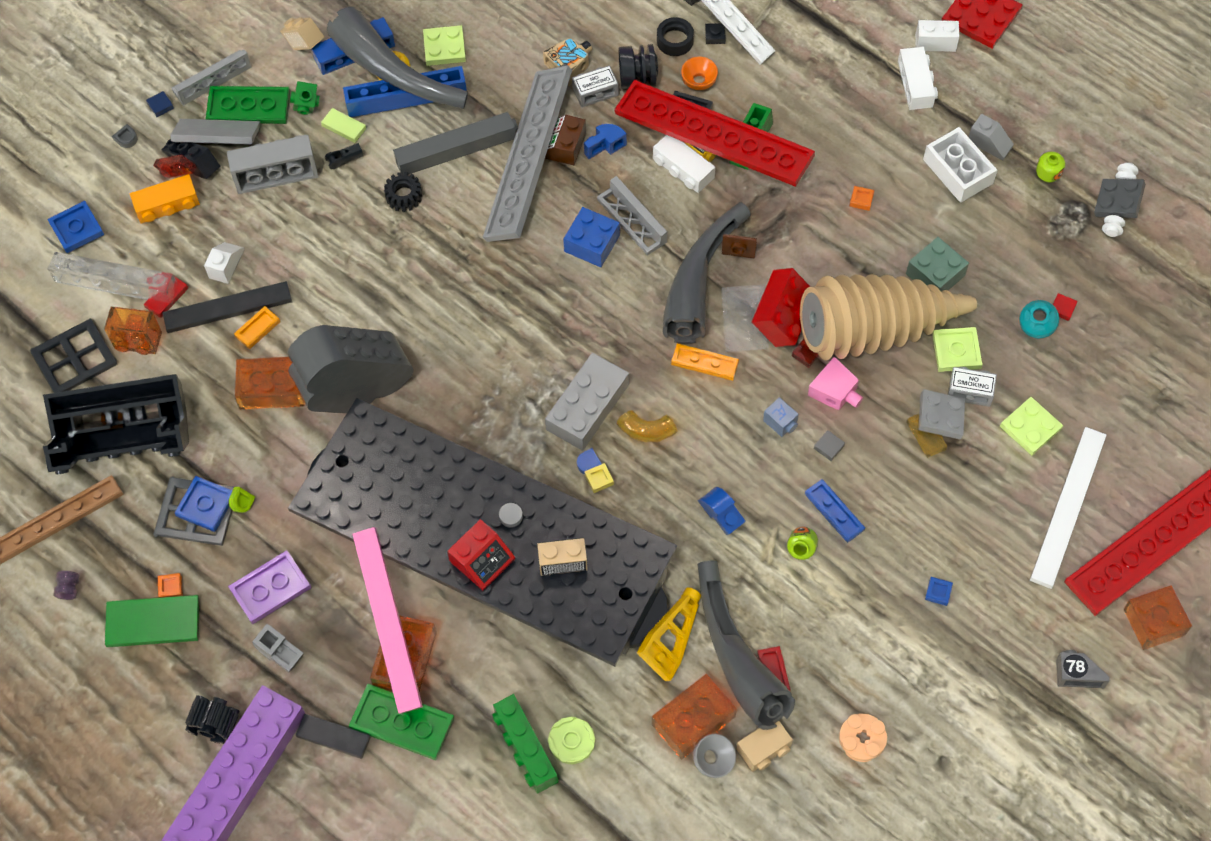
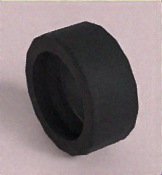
[657,17,694,56]

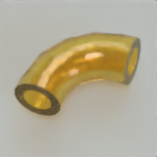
[616,410,678,443]

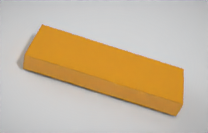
[671,343,739,381]

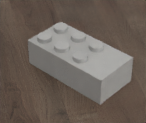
[227,135,318,194]
[545,353,629,451]

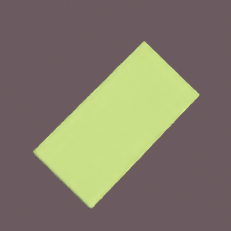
[321,108,366,143]

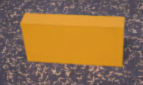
[234,306,280,350]

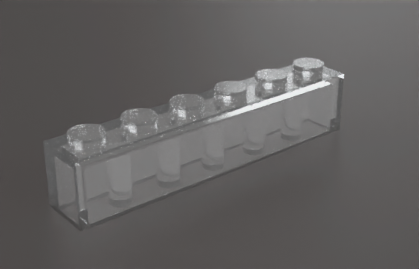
[47,252,179,304]

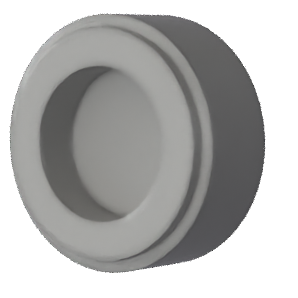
[499,503,523,527]

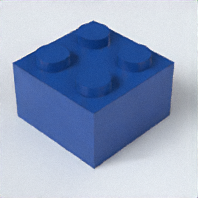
[563,207,620,267]

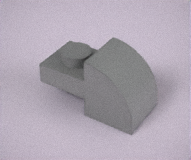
[252,624,303,673]

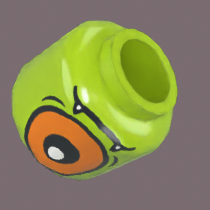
[1036,151,1065,182]
[787,527,818,560]

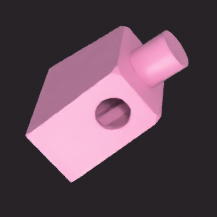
[808,357,863,410]

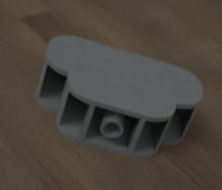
[288,325,414,413]

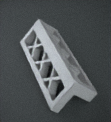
[172,50,252,106]
[597,176,667,256]

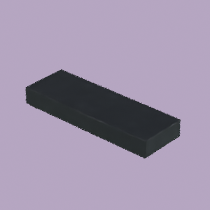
[296,713,371,759]

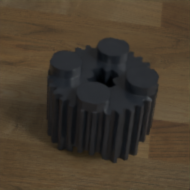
[185,695,240,744]

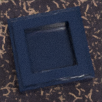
[146,91,174,118]

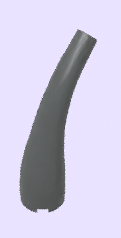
[327,7,468,109]
[663,202,751,344]
[697,561,795,730]

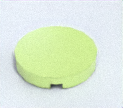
[548,716,595,764]

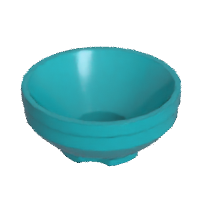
[1019,300,1059,339]

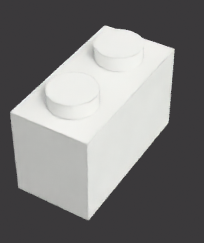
[915,20,959,52]

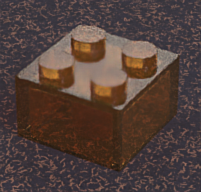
[104,306,162,355]
[1123,585,1192,650]

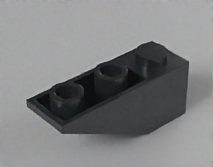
[161,139,220,180]

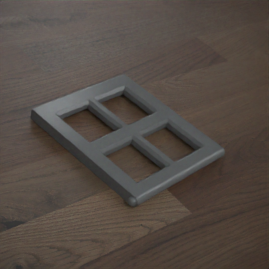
[153,476,234,546]

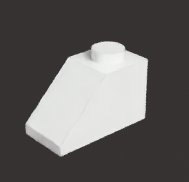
[204,242,244,284]

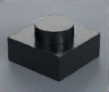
[705,23,726,44]

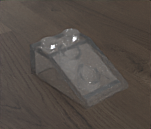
[721,285,768,352]

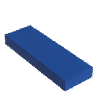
[805,479,865,543]

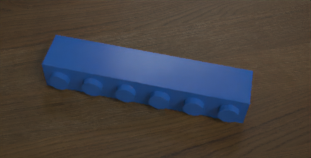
[343,66,467,117]

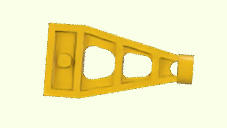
[637,587,701,681]

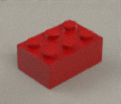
[752,268,810,347]

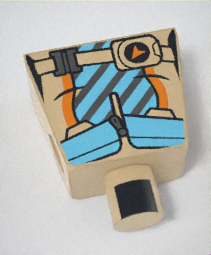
[543,38,593,87]

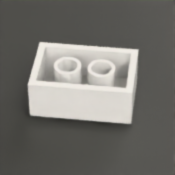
[923,127,997,203]

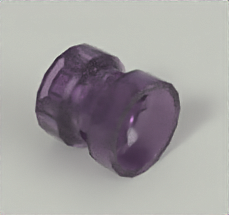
[53,571,80,600]

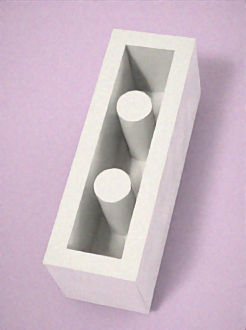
[898,47,938,110]
[653,135,715,193]

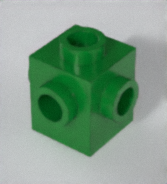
[290,81,320,115]

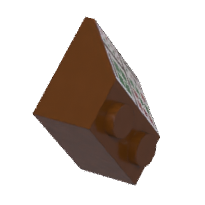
[545,115,586,166]

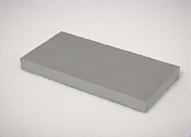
[170,119,260,144]

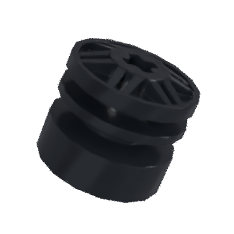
[618,44,658,89]

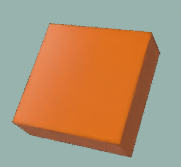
[849,186,875,211]
[158,573,183,598]

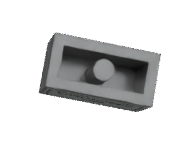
[572,65,619,108]
[948,367,997,407]

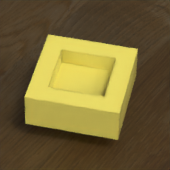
[584,463,614,493]

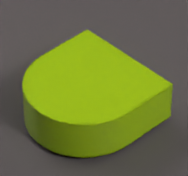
[229,487,255,513]

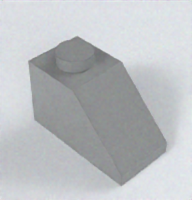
[969,114,1014,160]

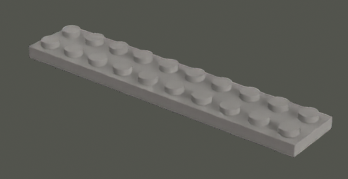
[483,65,572,242]

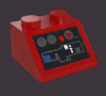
[447,519,515,591]

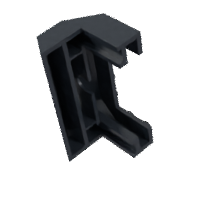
[43,374,189,475]

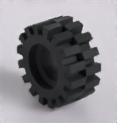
[384,172,422,212]

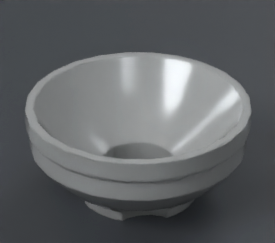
[693,734,736,778]

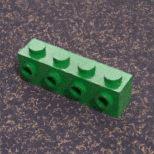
[492,694,558,794]

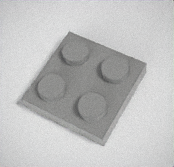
[918,389,965,439]

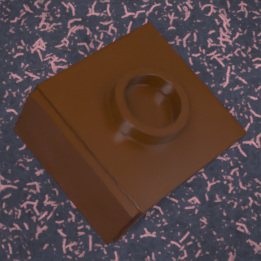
[722,234,757,258]

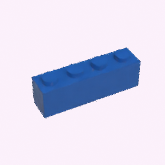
[312,17,395,75]

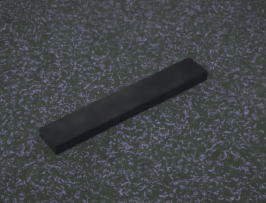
[162,281,292,333]

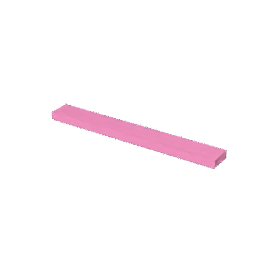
[352,527,423,714]

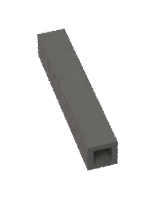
[393,112,518,175]

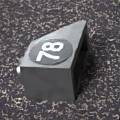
[1056,650,1110,688]

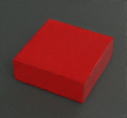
[1053,293,1078,321]

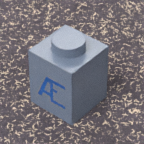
[763,397,799,437]

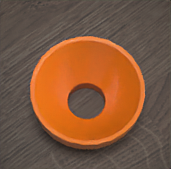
[681,57,718,90]

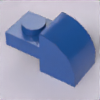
[584,124,627,159]
[697,487,746,535]

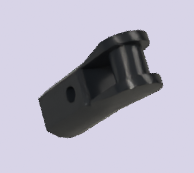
[325,143,364,169]

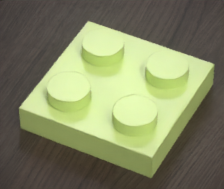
[423,25,466,66]
[932,327,982,372]
[1000,397,1063,456]

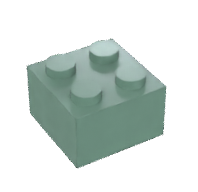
[906,237,969,291]

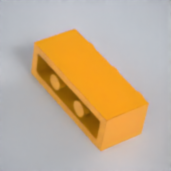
[130,174,200,224]

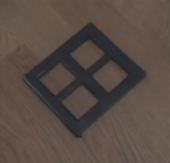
[30,318,118,393]

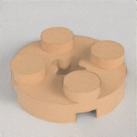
[839,714,887,762]

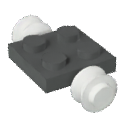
[1094,163,1146,237]

